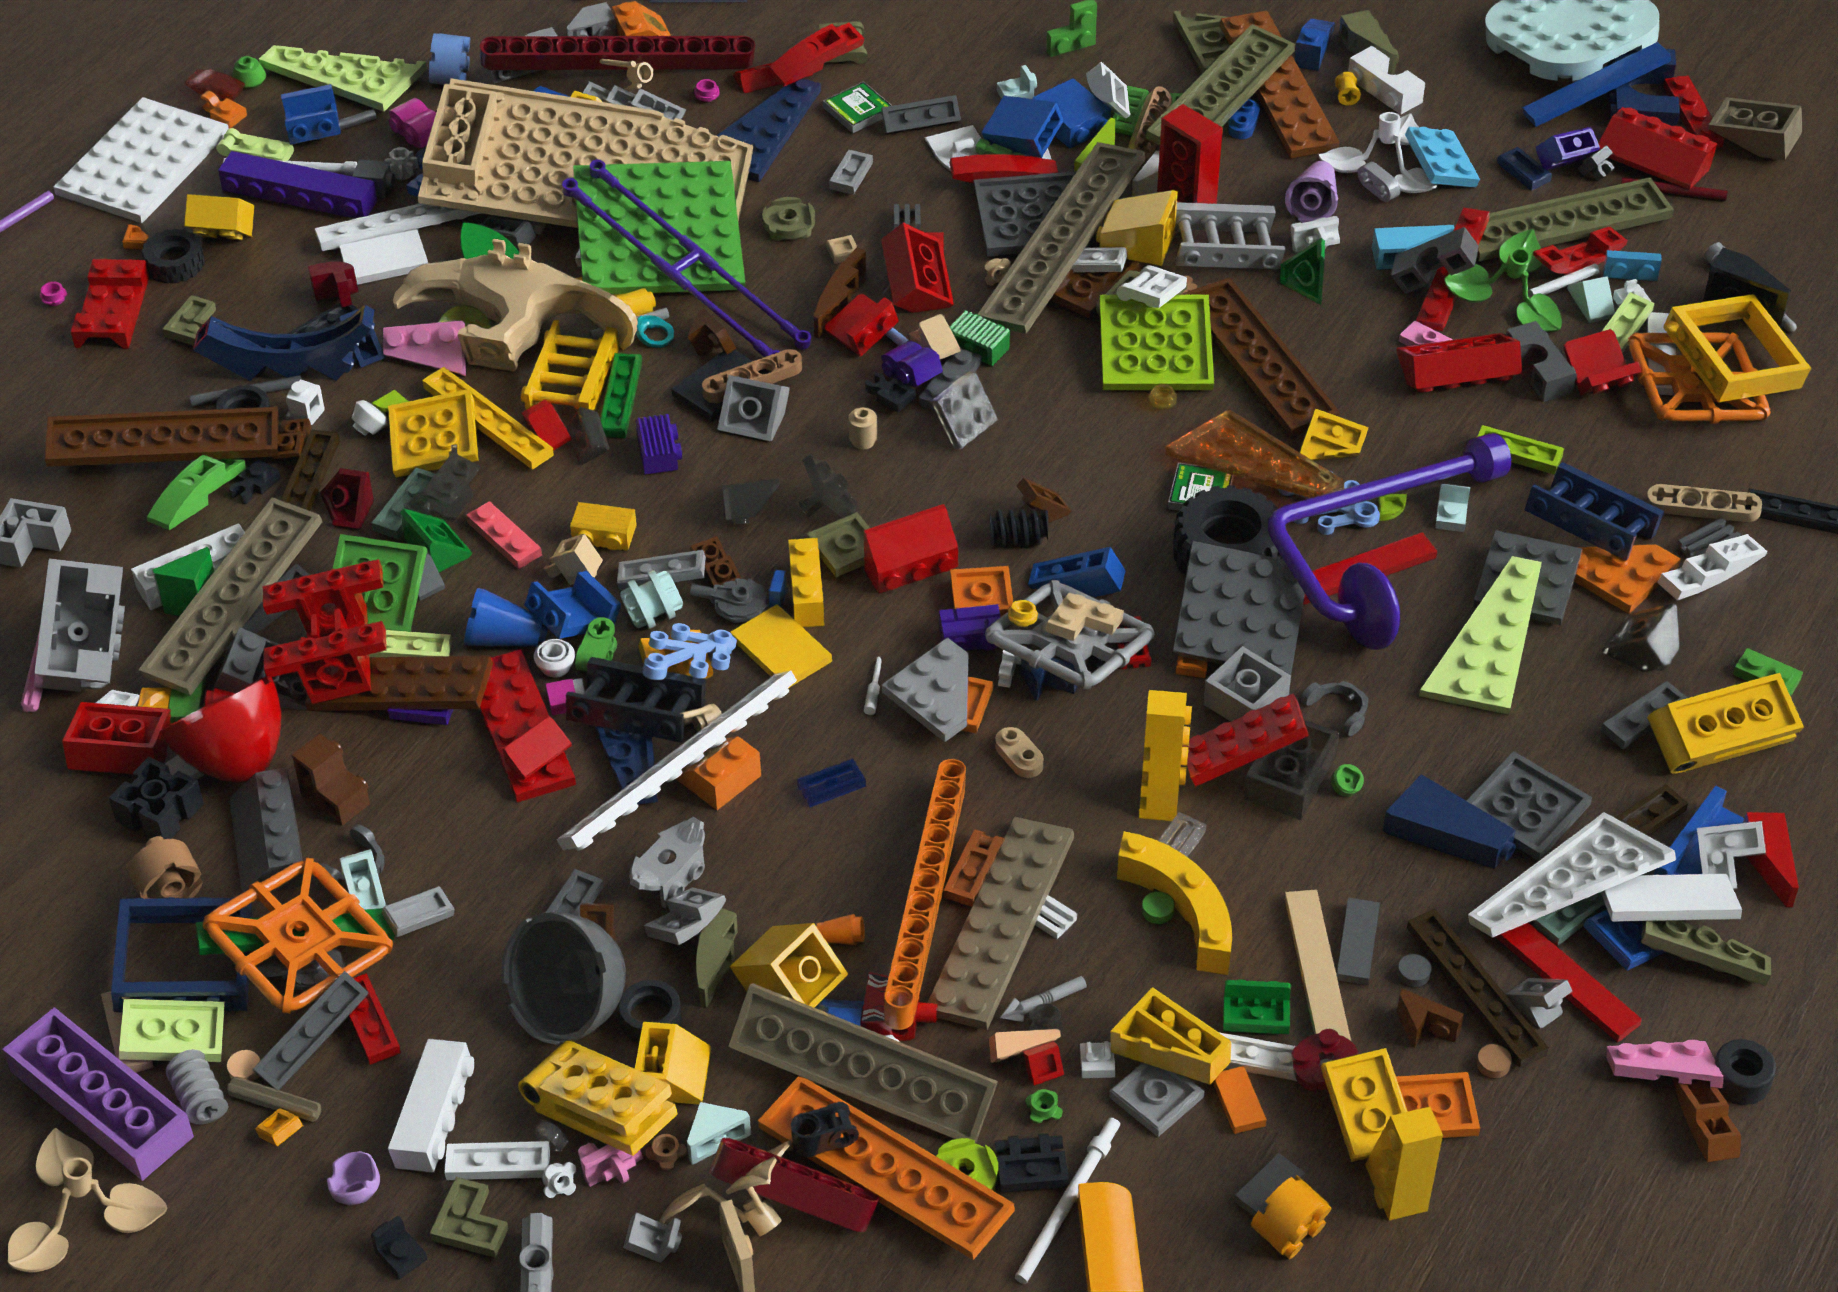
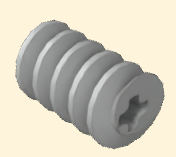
[166,1049,228,1125]

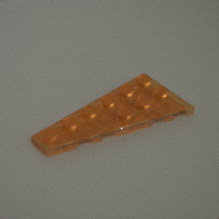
[1165,409,1345,498]

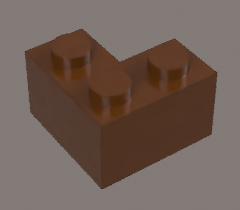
[292,733,370,826]

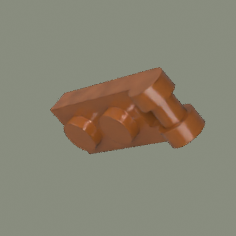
[943,829,1005,907]

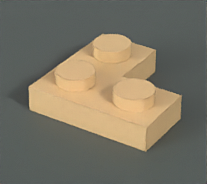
[1046,593,1124,641]

